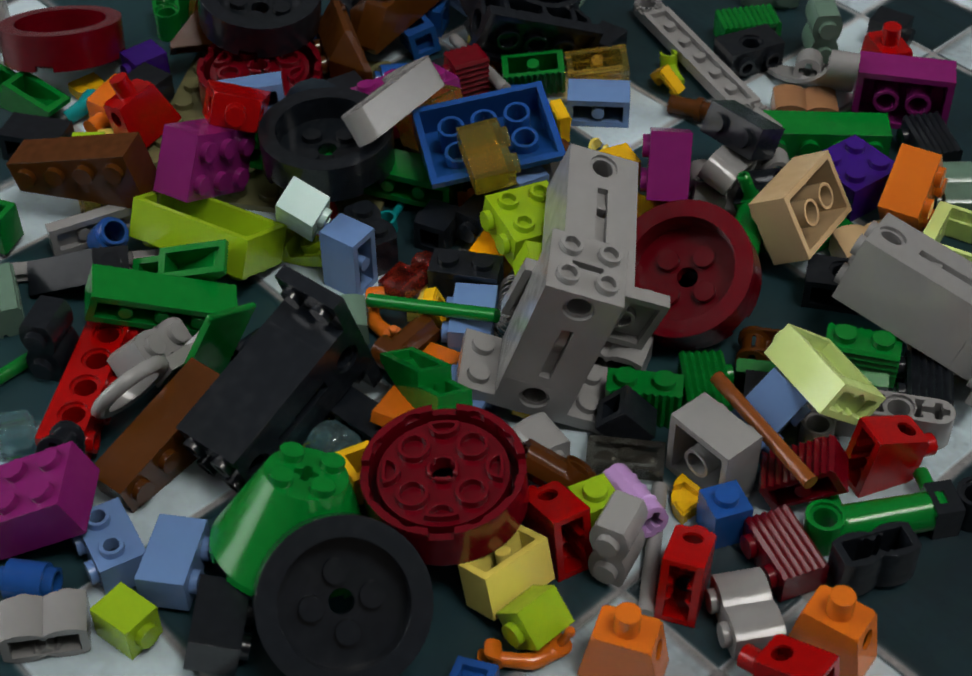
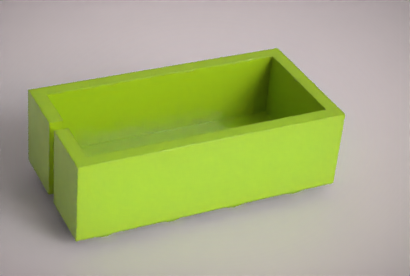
[129,191,287,281]

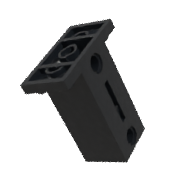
[176,265,383,493]

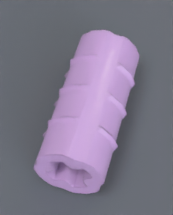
[602,463,669,538]

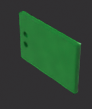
[182,302,256,374]

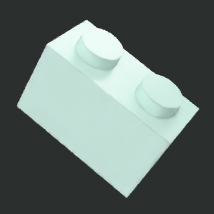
[275,176,333,242]

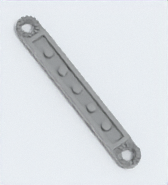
[633,0,770,110]

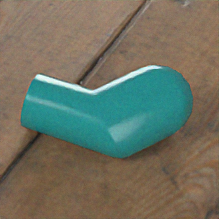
[63,89,96,124]

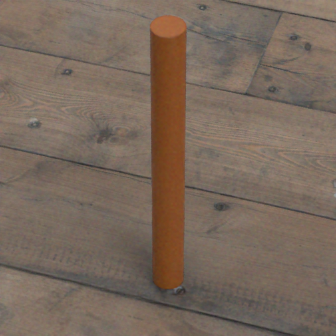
[710,371,818,489]

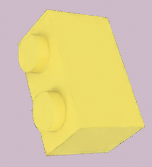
[458,525,555,621]

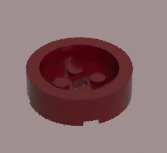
[0,5,126,73]
[196,42,323,107]
[635,199,762,350]
[359,403,529,566]

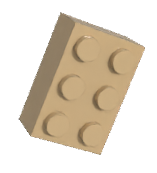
[748,150,852,265]

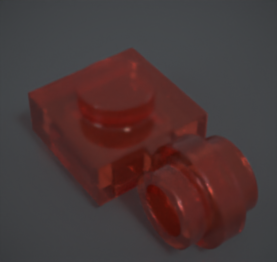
[378,250,433,298]

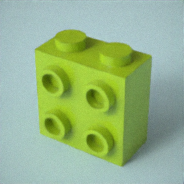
[480,180,549,267]

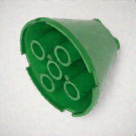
[209,441,362,599]

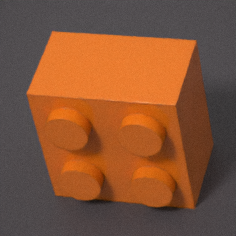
[877,143,948,232]

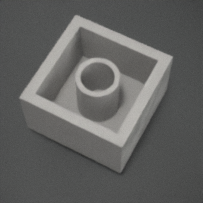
[665,392,763,495]

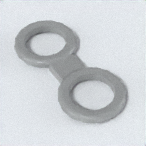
[90,331,199,420]

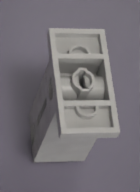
[500,143,670,350]
[831,212,972,407]
[455,228,629,434]

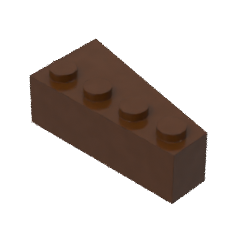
[6,132,157,208]
[94,357,220,513]

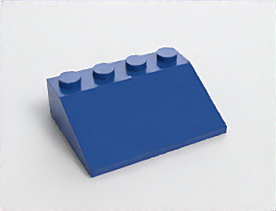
[411,81,566,189]

